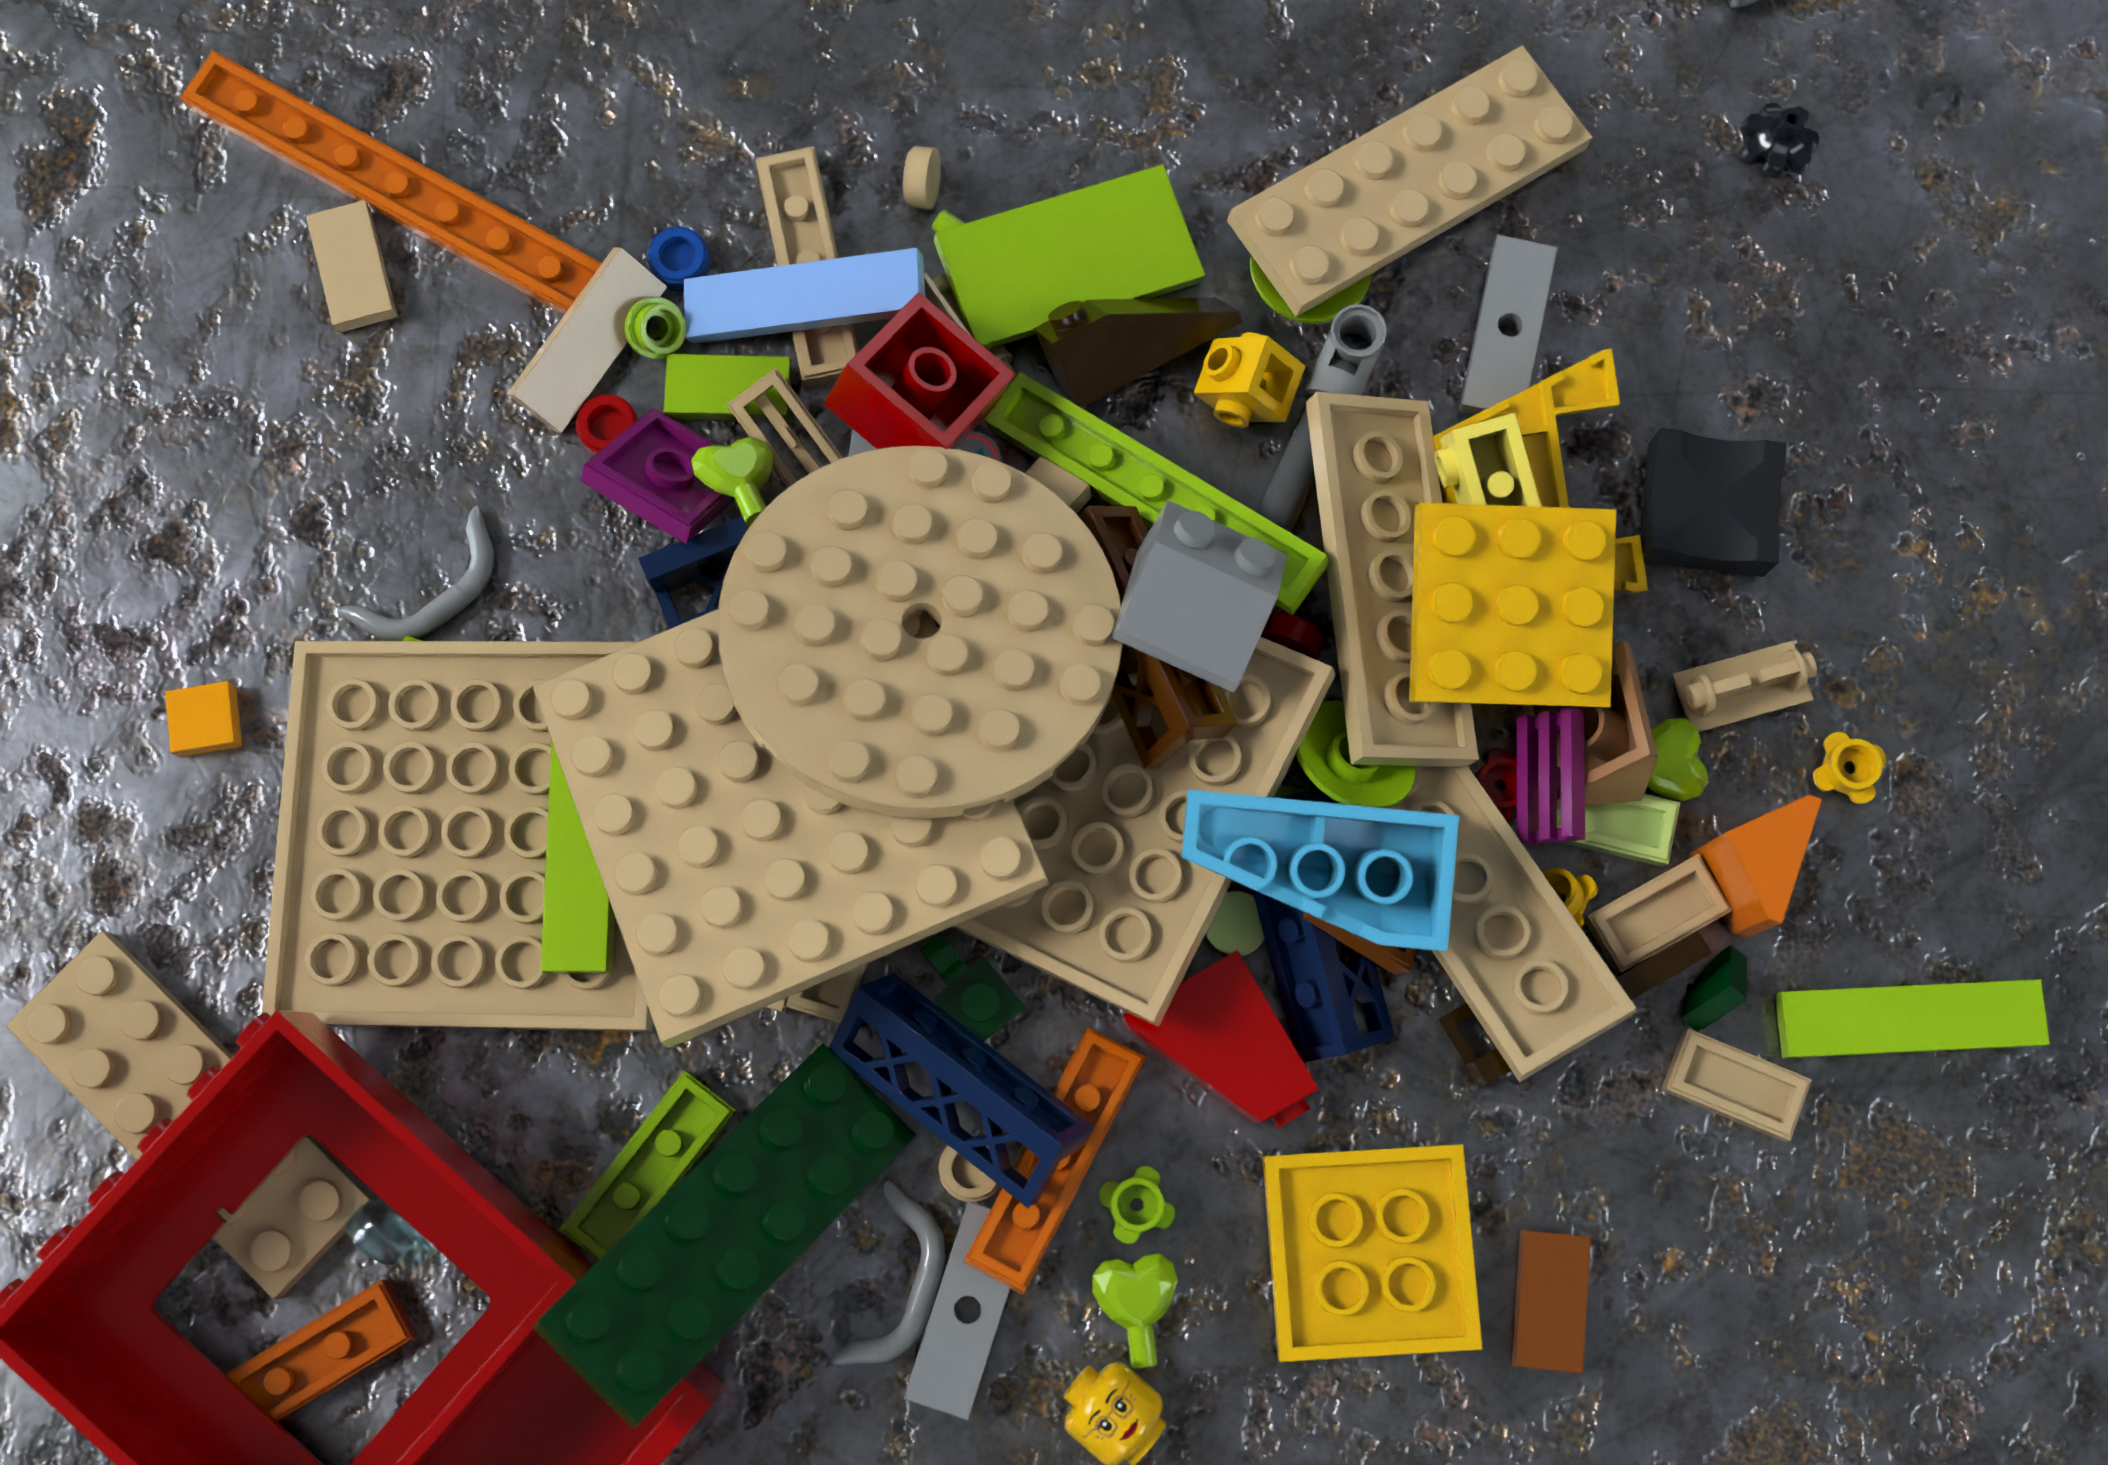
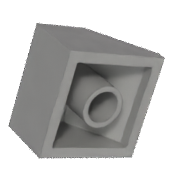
[1112,500,1287,693]

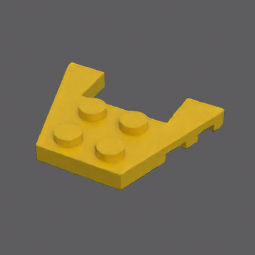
[1433,348,1648,594]

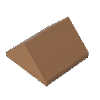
[1522,640,1658,809]

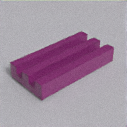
[1517,707,1585,846]

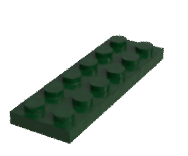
[533,1043,916,1430]

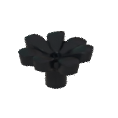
[1740,103,1819,178]

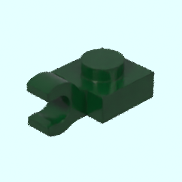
[920,933,1025,1042]

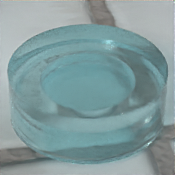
[346,1204,414,1265]

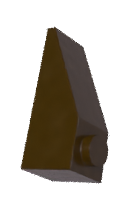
[1033,297,1243,408]

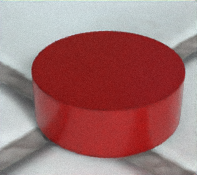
[576,394,639,456]
[1260,613,1325,660]

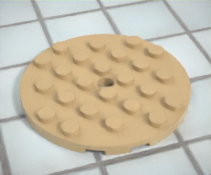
[718,446,1122,819]

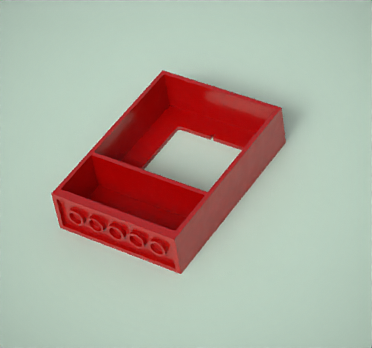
[0,1010,725,1465]

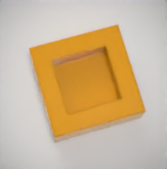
[165,681,242,757]

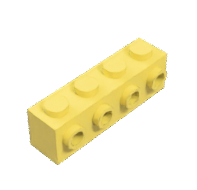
[1435,413,1541,507]

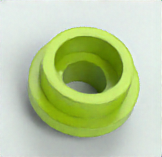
[625,297,686,359]

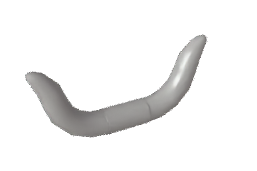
[337,506,495,641]
[830,1181,946,1366]

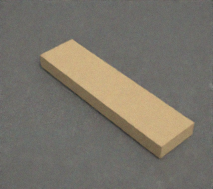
[755,146,859,388]

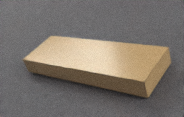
[507,247,667,433]

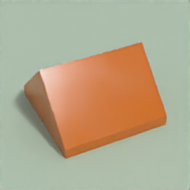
[1690,794,1822,940]

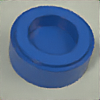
[647,227,711,292]

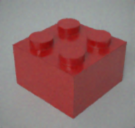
[824,292,1016,449]

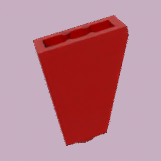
[1121,950,1319,1128]

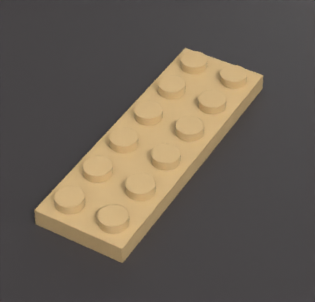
[1227,45,1593,317]
[1306,392,1479,767]
[1331,766,1636,1082]
[5,931,377,1299]

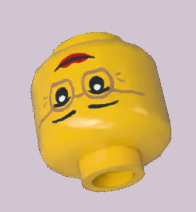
[1063,1362,1166,1465]

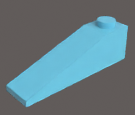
[1181,790,1459,951]

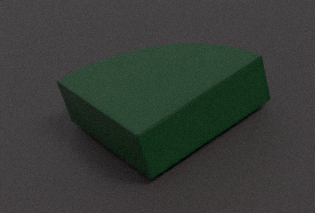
[1681,945,1747,1032]

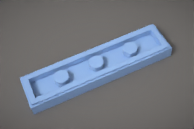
[684,248,925,344]

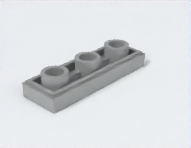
[1459,234,1558,415]
[903,1202,1010,1420]

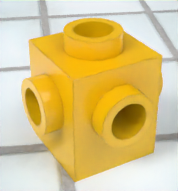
[1193,332,1306,428]

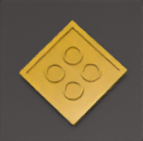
[1409,502,1616,707]
[1262,1144,1482,1362]

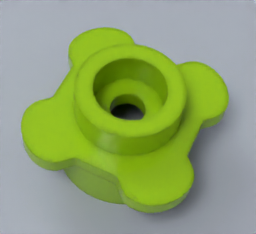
[1099,1166,1175,1244]

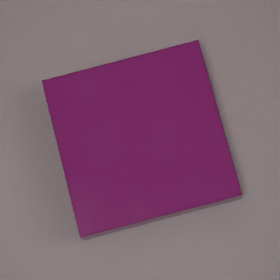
[580,408,735,544]

